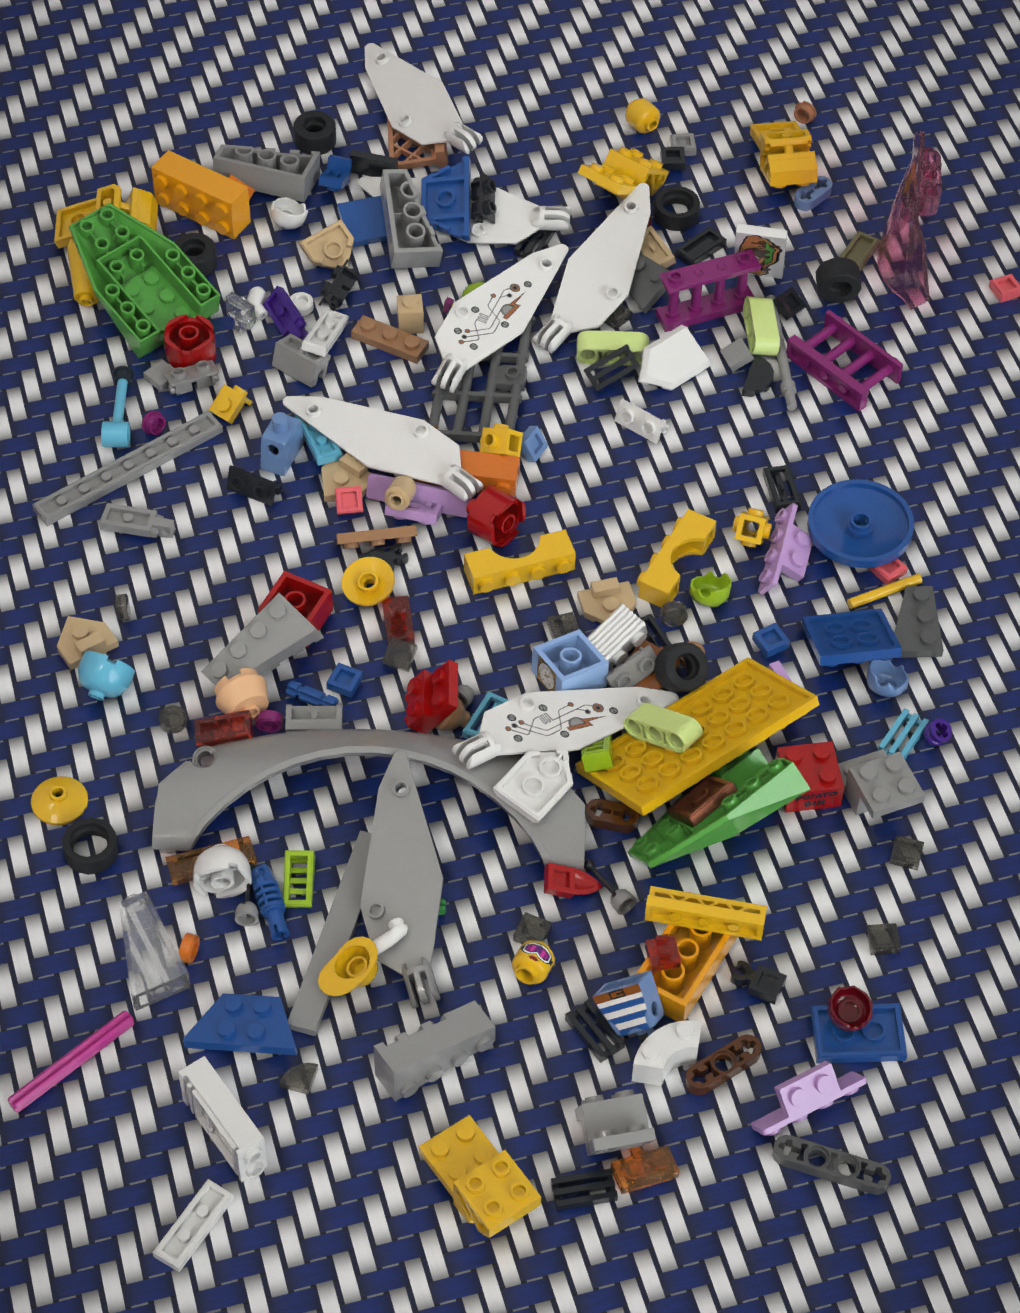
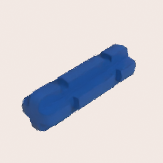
[286,681,339,706]

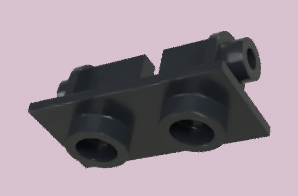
[471,171,496,224]
[319,259,358,309]
[226,465,282,506]

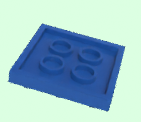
[802,608,902,667]

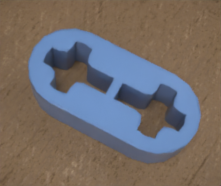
[794,176,833,211]

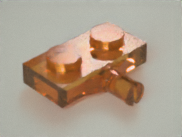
[610,1146,680,1194]

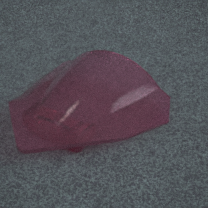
[877,131,942,310]

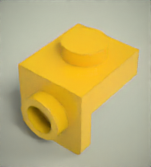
[209,384,253,424]

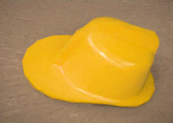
[318,936,378,996]

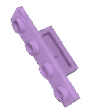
[366,473,470,525]
[758,503,813,595]
[751,1061,867,1136]

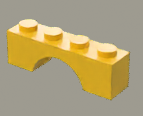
[636,509,717,610]
[464,529,576,595]

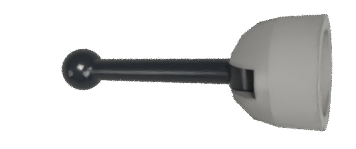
[584,859,636,915]
[235,863,259,926]

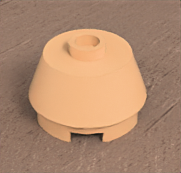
[214,668,269,723]

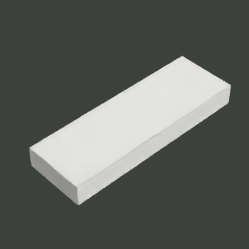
[301,309,349,357]
[153,1179,234,1272]

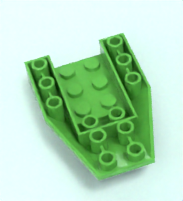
[69,203,221,359]
[627,746,810,868]

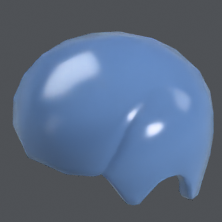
[867,660,909,697]

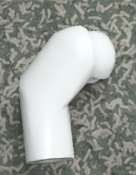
[246,286,268,320]
[373,917,408,955]

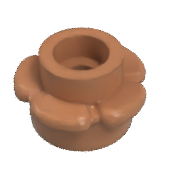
[794,101,817,124]

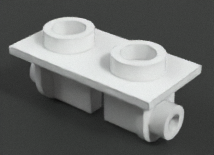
[614,398,669,444]

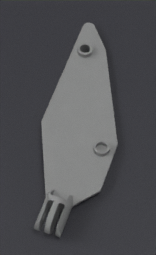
[360,751,444,1009]

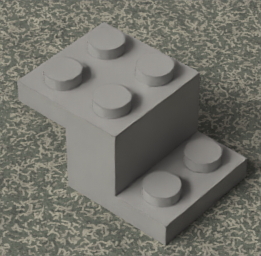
[838,749,925,819]
[575,1089,656,1156]

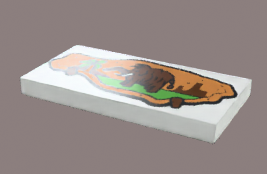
[735,224,787,279]

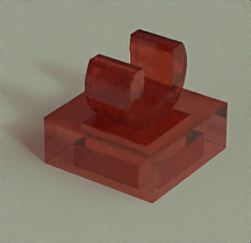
[645,934,681,972]

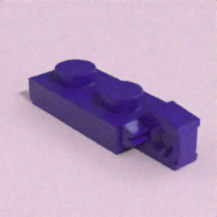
[262,286,308,340]

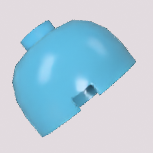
[78,651,135,701]

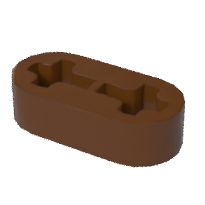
[585,799,639,833]

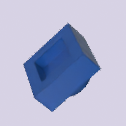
[752,623,790,658]
[326,662,363,698]

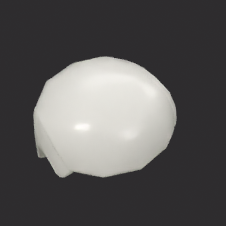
[270,197,308,230]

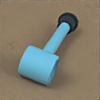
[101,366,134,448]

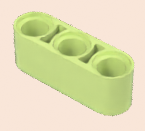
[743,296,780,356]
[577,330,650,366]
[623,702,703,753]

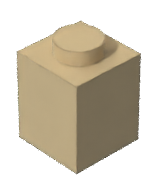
[396,294,424,334]

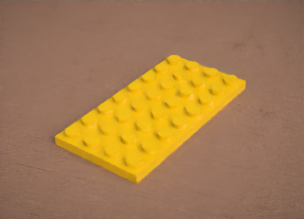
[575,657,819,816]

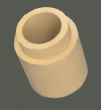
[384,475,416,510]

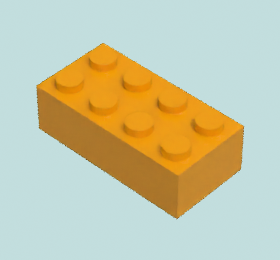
[151,150,251,239]
[636,892,738,1022]

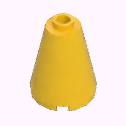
[67,239,99,307]

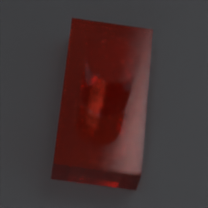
[382,595,415,647]
[195,710,253,748]

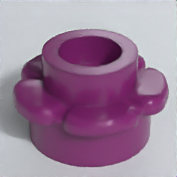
[142,411,166,435]

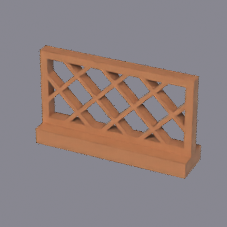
[387,117,448,170]

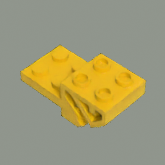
[750,121,818,188]
[578,147,669,199]
[54,184,158,249]
[418,1115,541,1238]

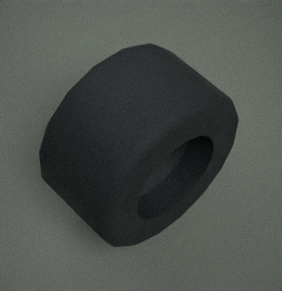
[293,111,336,155]
[174,233,217,277]
[816,257,861,303]
[654,642,709,693]

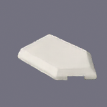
[638,325,710,391]
[493,749,573,823]

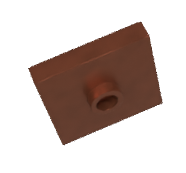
[667,775,738,826]

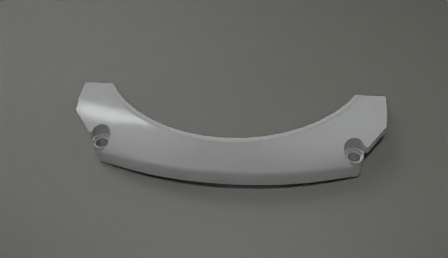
[152,729,586,871]

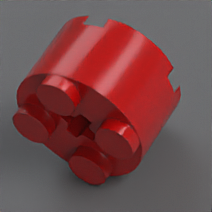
[164,314,217,368]
[466,484,526,547]

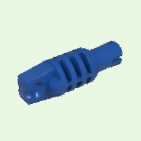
[251,863,290,941]

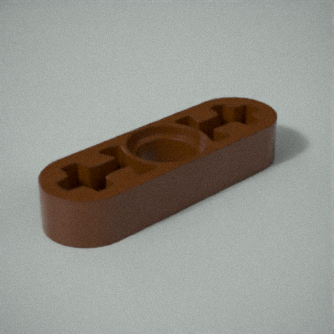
[685,1034,762,1096]

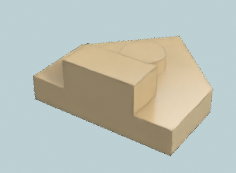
[299,219,354,270]
[321,453,370,502]
[577,577,636,623]
[57,616,119,670]

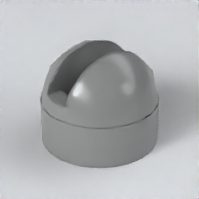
[458,684,474,709]

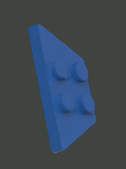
[421,156,471,241]
[183,993,298,1055]

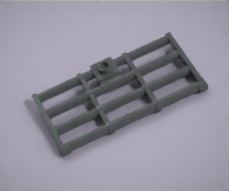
[429,311,536,443]

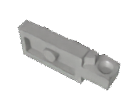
[99,503,176,538]

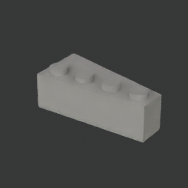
[213,144,320,202]
[380,169,443,269]
[201,593,324,686]
[374,1000,495,1102]

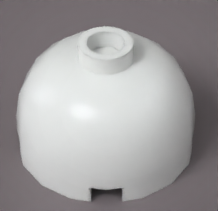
[193,844,252,898]

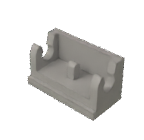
[272,334,331,388]
[285,704,343,732]

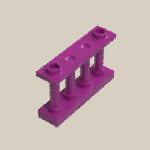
[656,249,761,332]
[786,310,903,412]

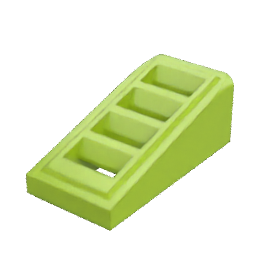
[581,735,613,773]
[283,850,316,908]

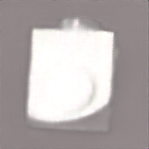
[225,292,256,336]

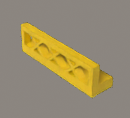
[644,886,767,941]

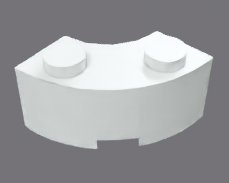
[632,1020,702,1086]

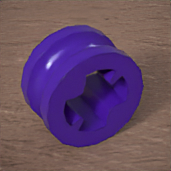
[924,718,952,746]

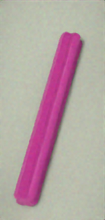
[8,1011,134,1112]

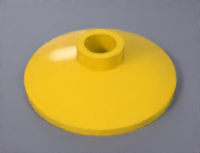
[341,557,395,606]
[31,776,88,825]

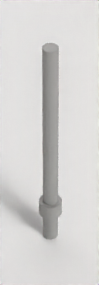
[766,295,797,411]

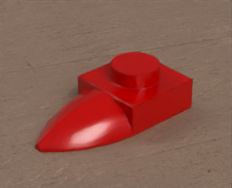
[544,863,602,899]

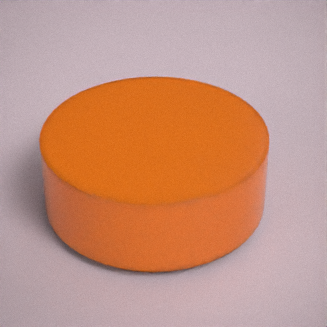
[178,932,200,964]

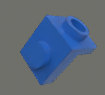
[319,155,352,191]

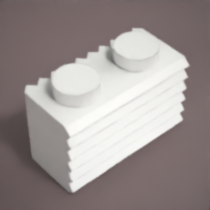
[587,604,647,669]

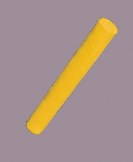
[847,573,922,609]

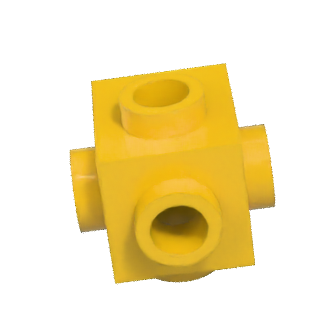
[480,424,523,457]
[732,508,772,547]

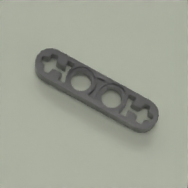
[772,1135,891,1195]

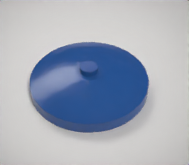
[807,479,914,568]

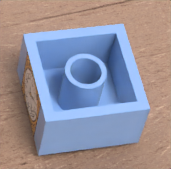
[531,629,609,691]

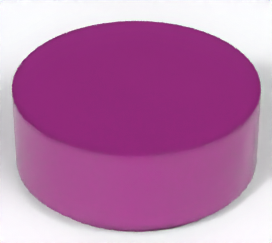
[255,710,284,733]

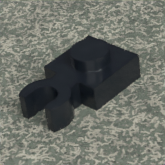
[358,543,408,572]
[730,961,787,1005]

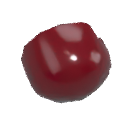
[827,985,873,1031]

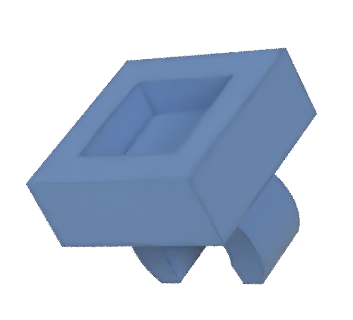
[520,426,548,462]

